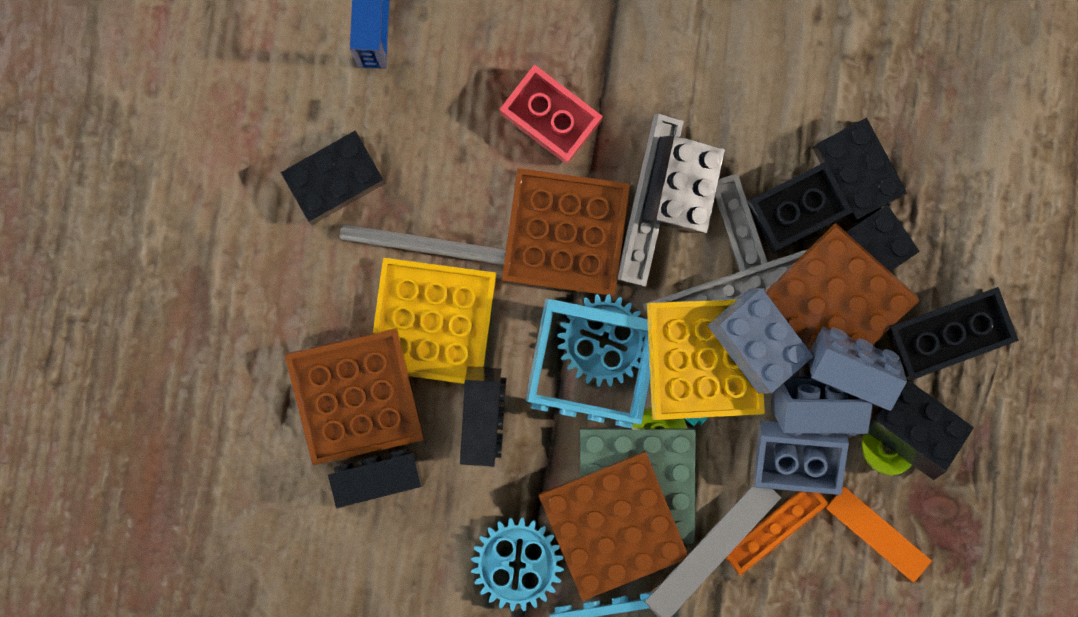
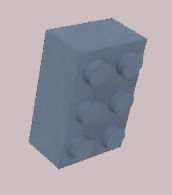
[707,288,813,393]
[809,326,907,411]
[770,376,873,436]
[753,420,849,495]

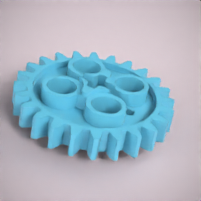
[557,294,646,387]
[471,517,564,611]

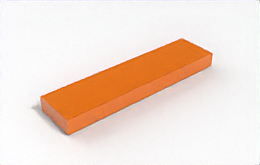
[825,486,932,583]
[726,491,829,576]

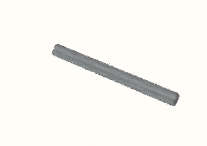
[340,224,506,265]

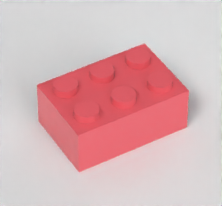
[499,64,603,165]

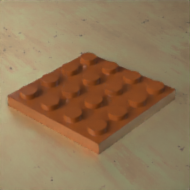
[502,168,630,297]
[765,223,919,351]
[285,328,425,465]
[539,450,688,601]

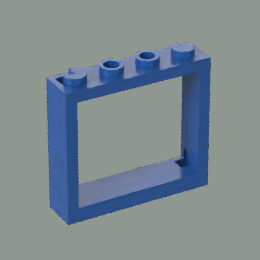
[350,0,390,69]

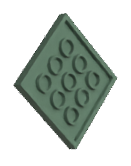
[580,428,696,543]

